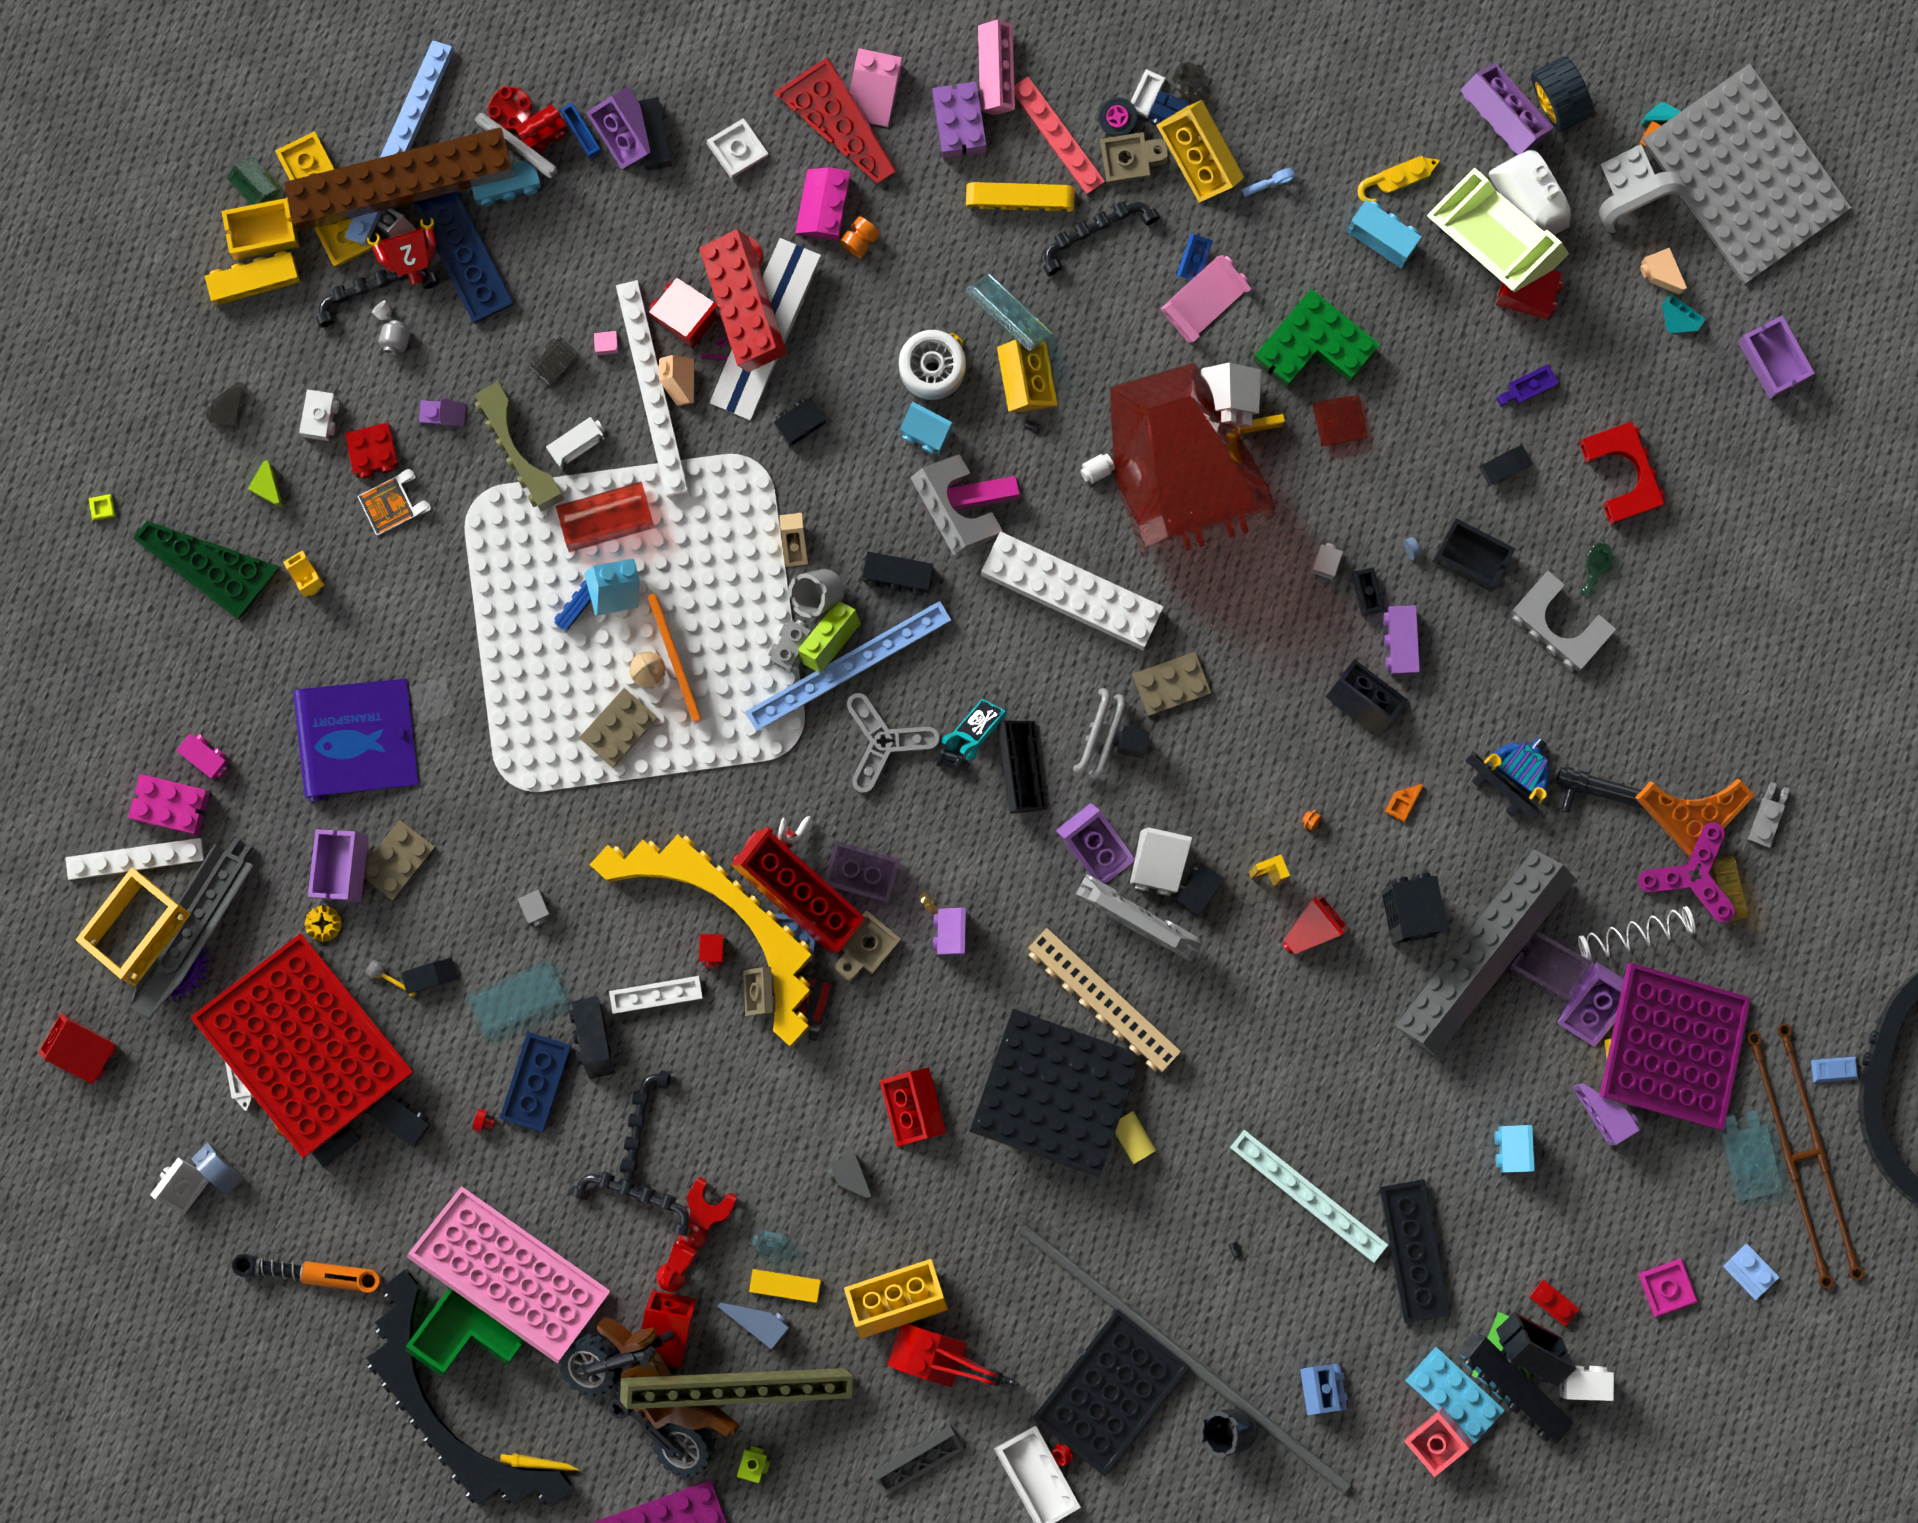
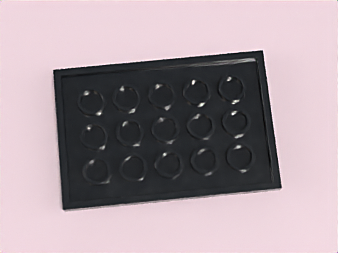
[1032,1309,1190,1476]

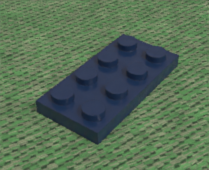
[499,1032,572,1133]

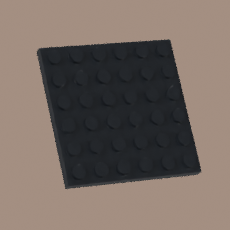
[969,1009,1141,1178]

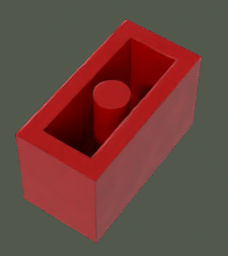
[699,934,725,969]

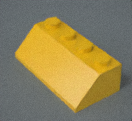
[1156,100,1244,202]

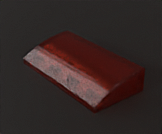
[555,481,655,552]

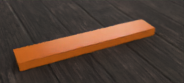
[647,593,702,725]

